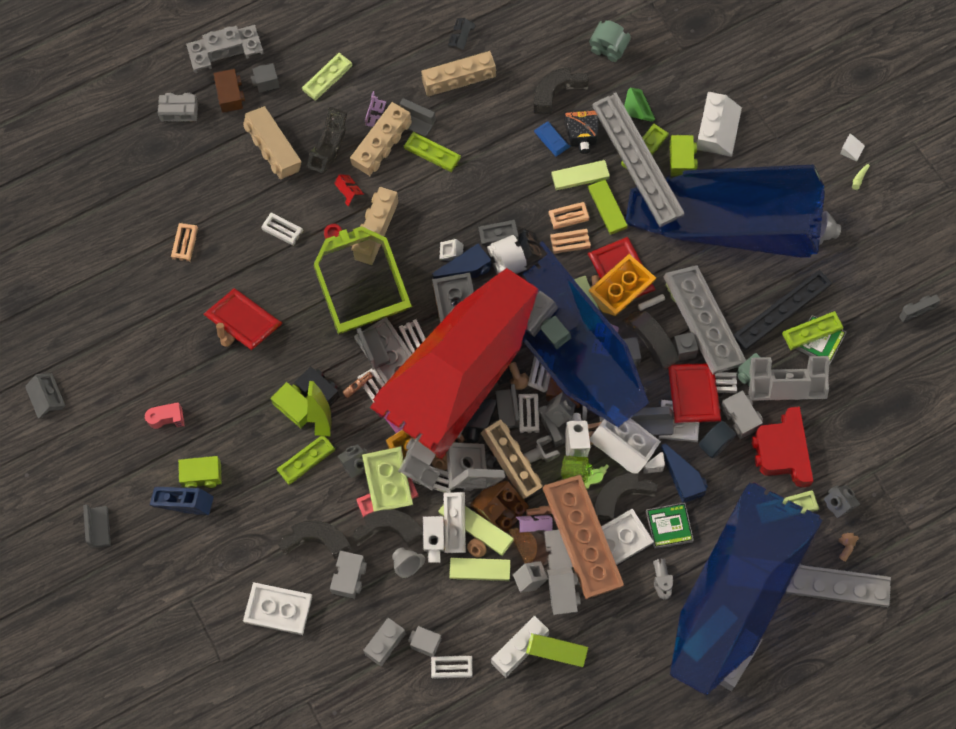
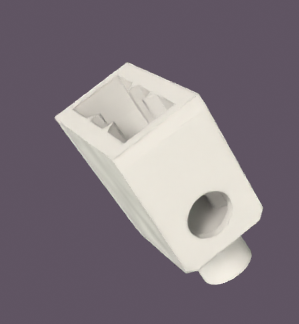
[565,413,590,462]
[423,516,445,563]

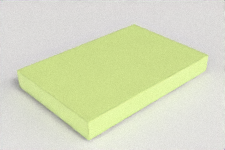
[362,447,413,513]

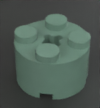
[589,20,631,62]

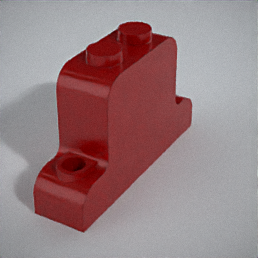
[752,406,813,487]

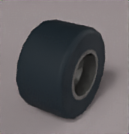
[699,421,736,458]

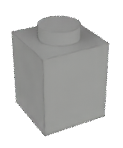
[513,561,548,593]
[408,626,441,657]

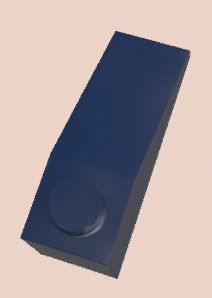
[432,244,491,279]
[660,443,708,503]
[150,487,214,515]

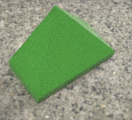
[624,88,655,122]

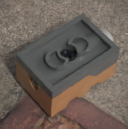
[432,273,474,323]

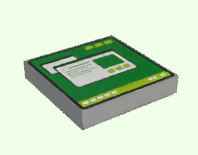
[795,315,846,365]
[646,503,694,549]

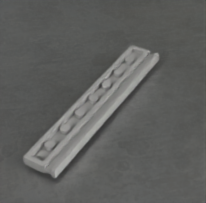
[592,93,684,227]
[727,556,891,607]

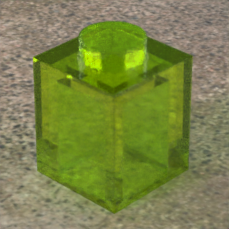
[561,456,592,483]

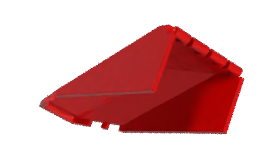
[370,268,539,460]

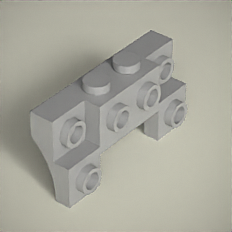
[186,25,264,73]
[748,356,830,400]
[398,430,463,490]

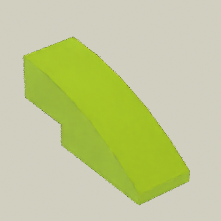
[307,381,332,436]

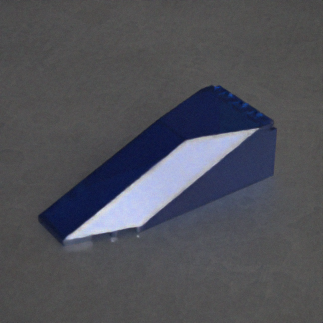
[626,164,825,258]
[523,241,649,428]
[670,482,823,695]

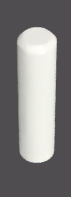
[638,294,665,311]

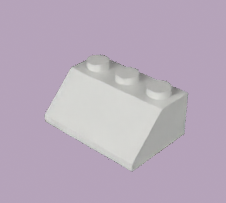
[697,92,742,157]
[589,406,661,476]

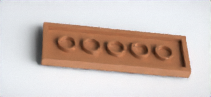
[543,475,624,599]

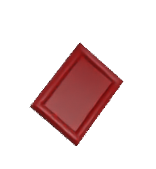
[588,237,656,298]
[204,288,282,350]
[668,363,721,423]

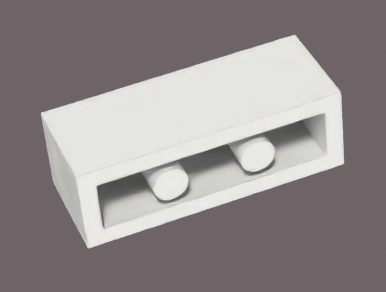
[491,616,549,678]

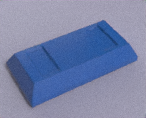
[534,121,570,157]

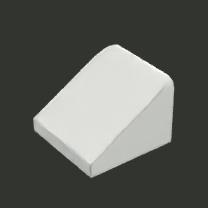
[840,134,865,161]
[440,239,463,261]
[643,452,665,474]

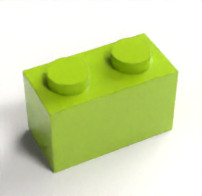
[670,135,697,177]
[271,382,308,429]
[178,456,222,488]

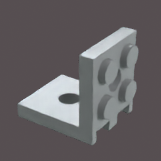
[446,443,505,491]

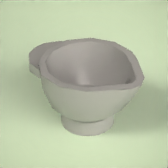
[813,211,841,245]
[392,548,425,578]

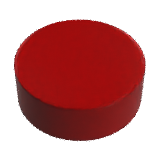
[324,224,342,239]

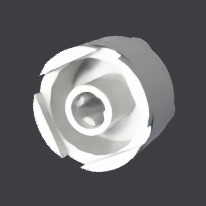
[487,235,527,274]

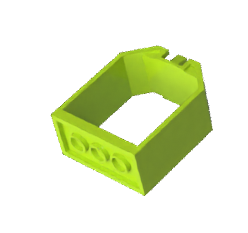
[314,226,412,335]

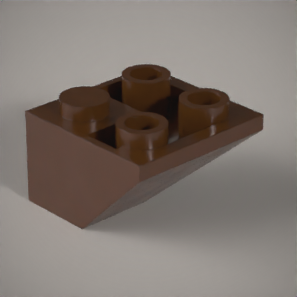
[470,480,529,533]

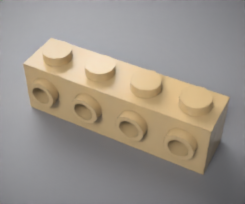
[421,51,496,96]
[350,102,412,176]
[243,106,301,179]
[351,187,398,265]
[481,420,543,499]

